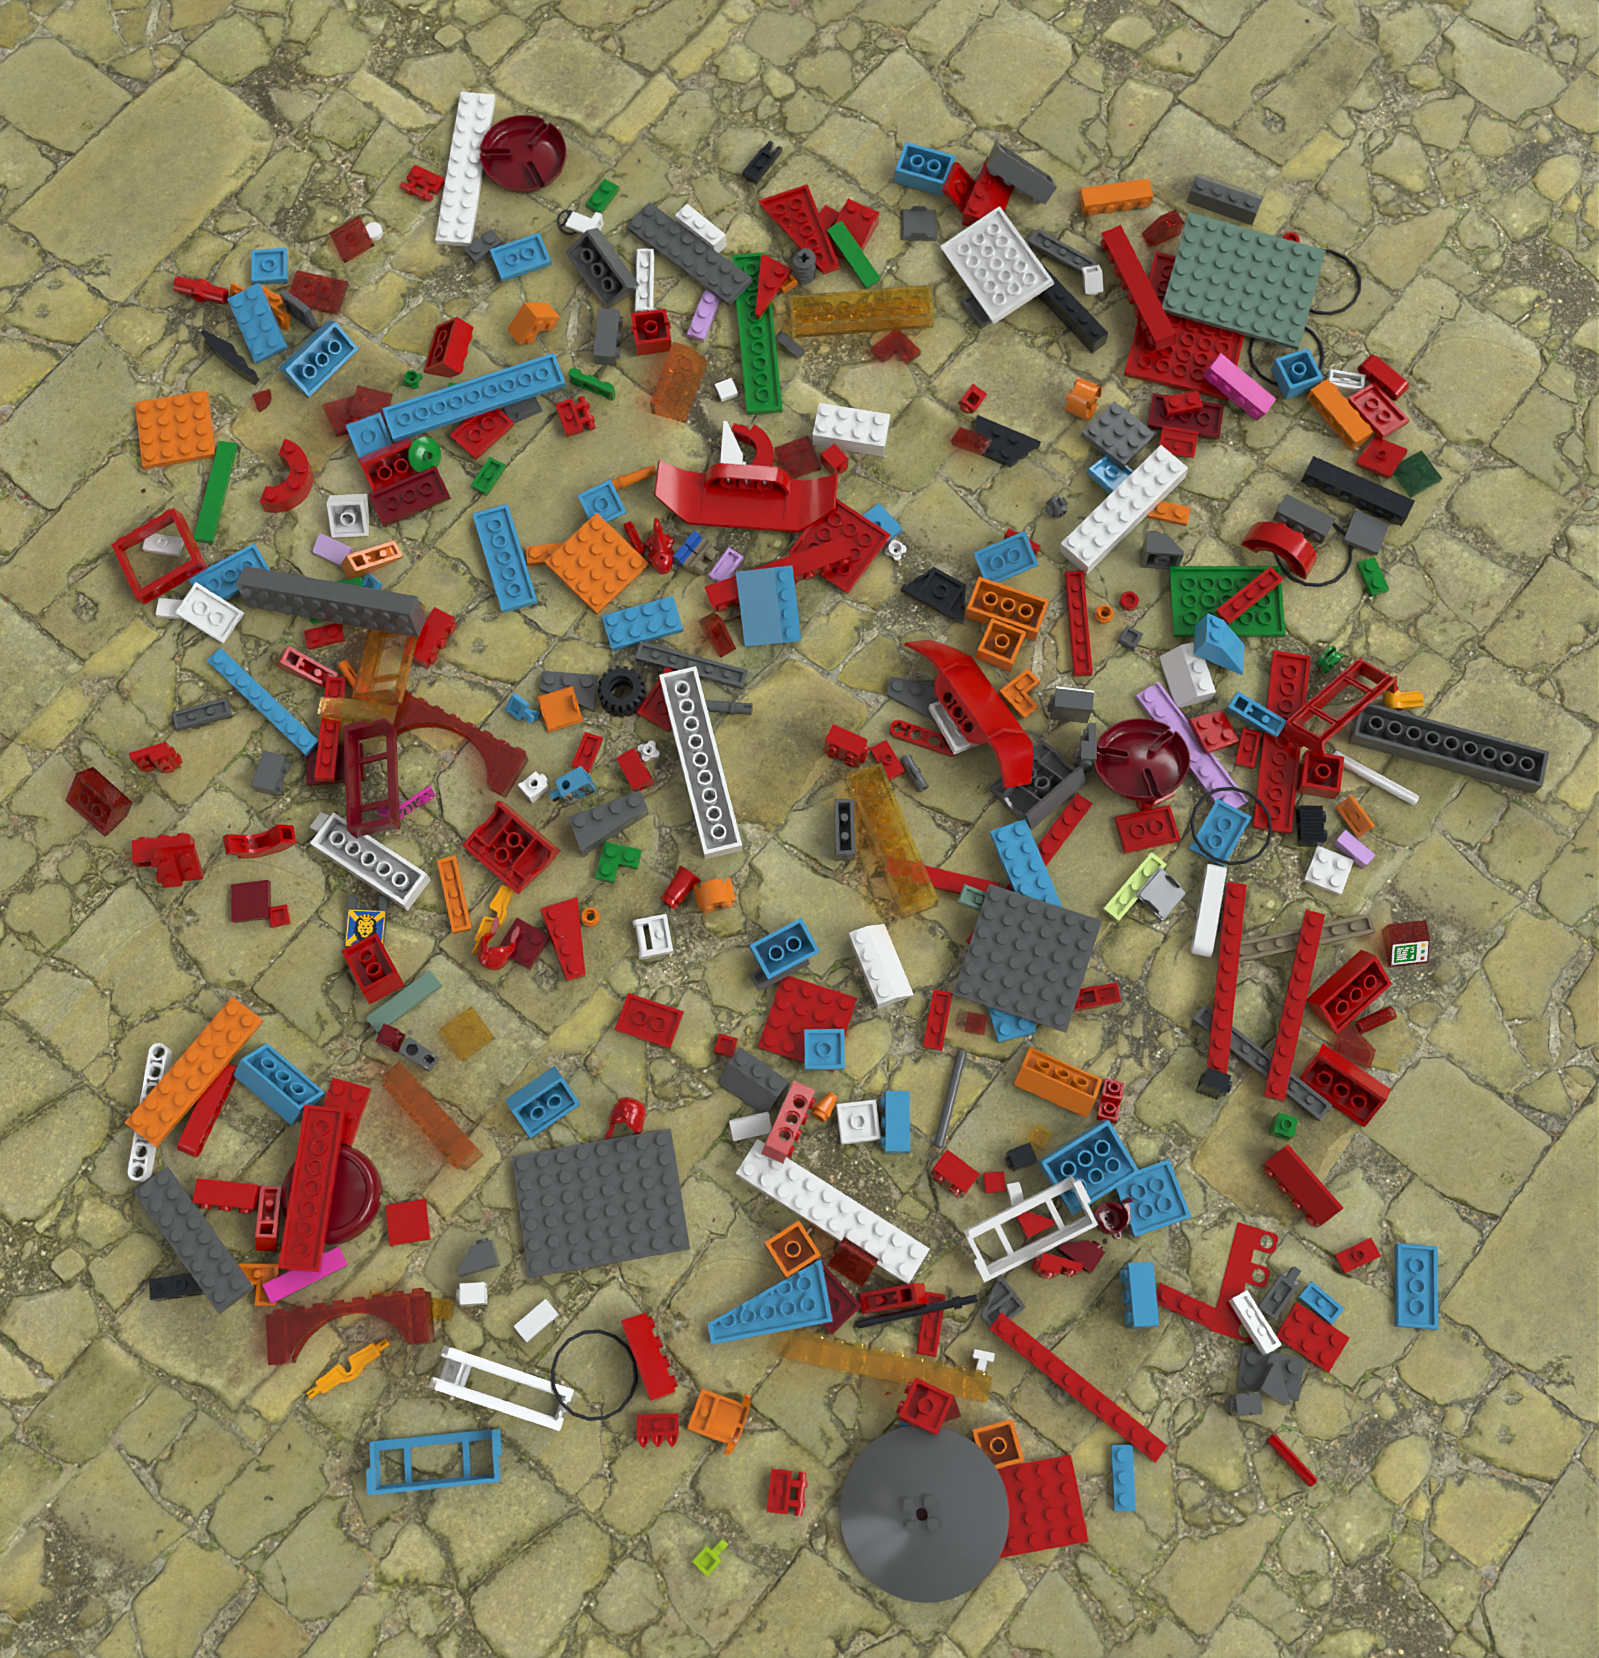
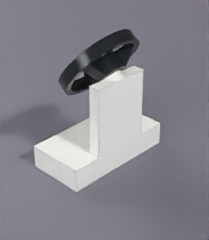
[556,210,604,235]

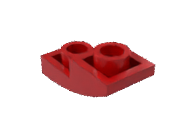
[1096,1078,1124,1124]

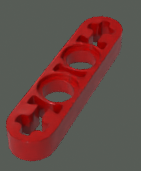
[889,720,958,757]

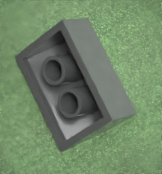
[717,1047,789,1113]

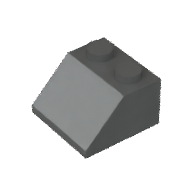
[1141,531,1184,570]

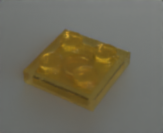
[439,1006,495,1062]

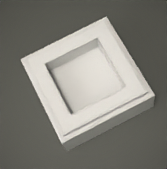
[715,378,738,402]
[309,812,330,833]

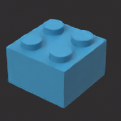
[1271,348,1323,400]

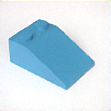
[1193,613,1244,675]

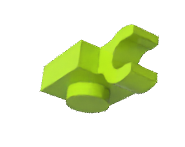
[692,1539,729,1577]

